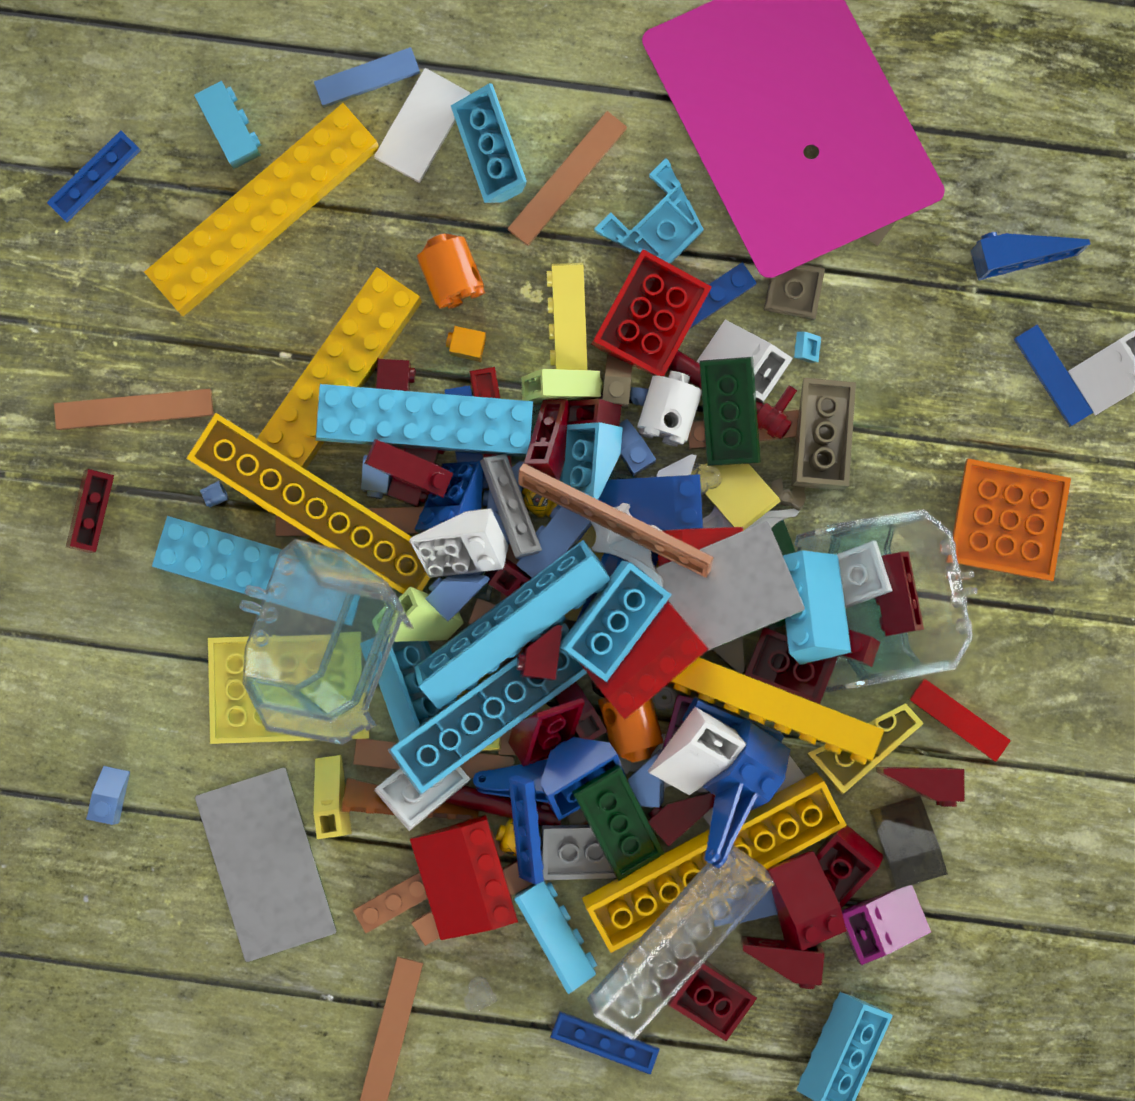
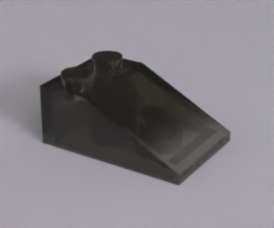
[869,795,948,889]

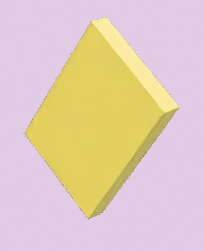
[692,463,781,531]

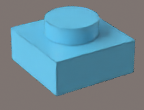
[794,332,821,363]

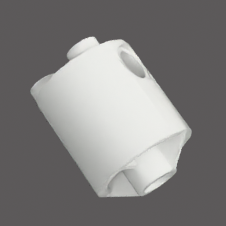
[637,371,702,447]

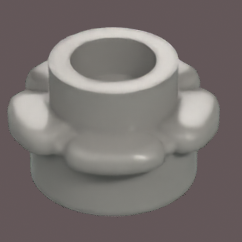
[652,686,677,710]

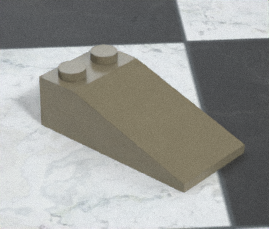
[791,377,856,491]

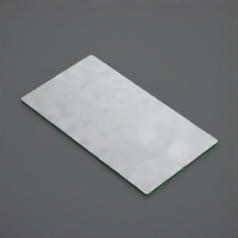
[644,522,805,651]
[195,768,337,962]

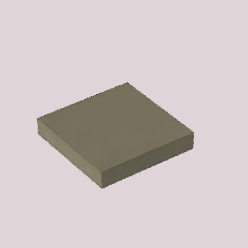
[764,264,825,320]

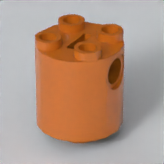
[417,233,485,309]
[598,698,664,763]

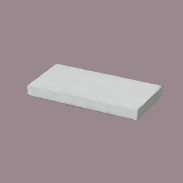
[374,68,470,183]

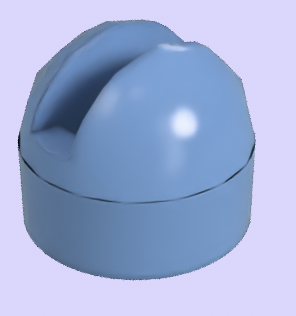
[630,387,649,406]

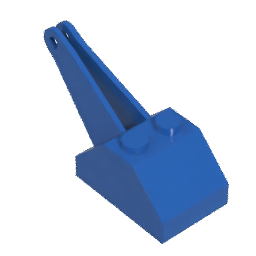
[702,718,790,868]
[473,737,627,821]

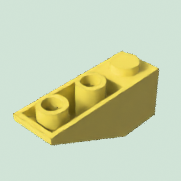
[313,755,352,839]

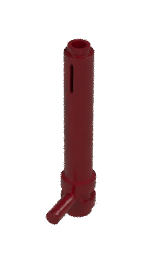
[669,350,797,440]
[445,786,562,827]

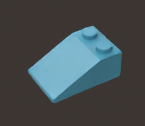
[559,422,623,500]

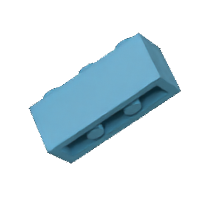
[194,81,261,169]

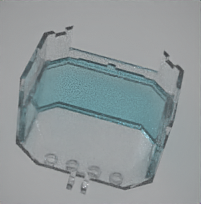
[794,509,978,692]
[239,539,414,745]

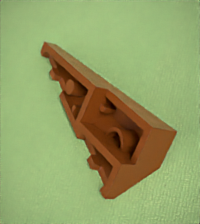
[341,777,479,820]

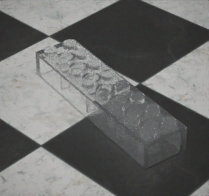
[587,845,775,1041]

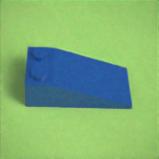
[970,232,1091,281]
[598,474,703,530]

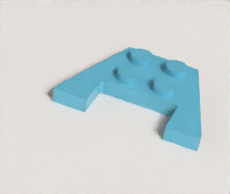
[594,158,704,264]

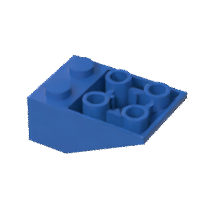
[414,461,482,534]

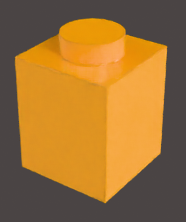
[446,326,486,362]

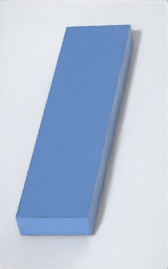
[314,47,420,108]

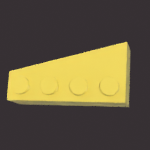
[547,263,587,370]
[807,703,924,795]

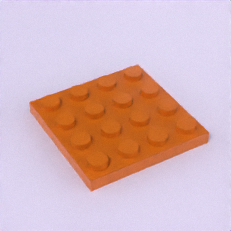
[948,459,1071,581]

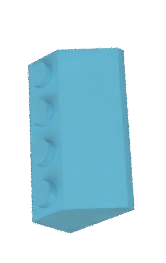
[451,83,527,203]
[783,550,851,665]
[560,560,671,682]
[365,637,446,741]
[515,880,598,994]
[796,992,893,1101]

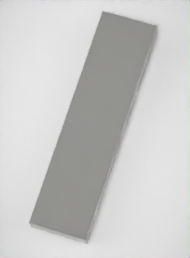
[480,454,542,558]

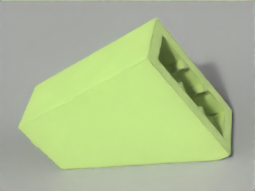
[521,369,603,403]
[377,587,464,642]

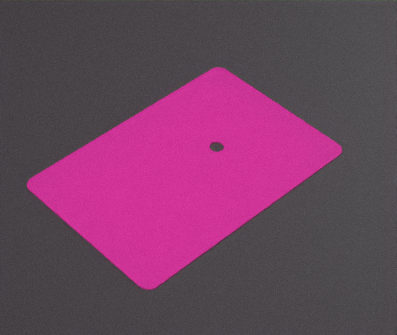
[642,0,945,278]

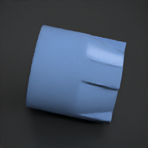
[200,481,229,507]

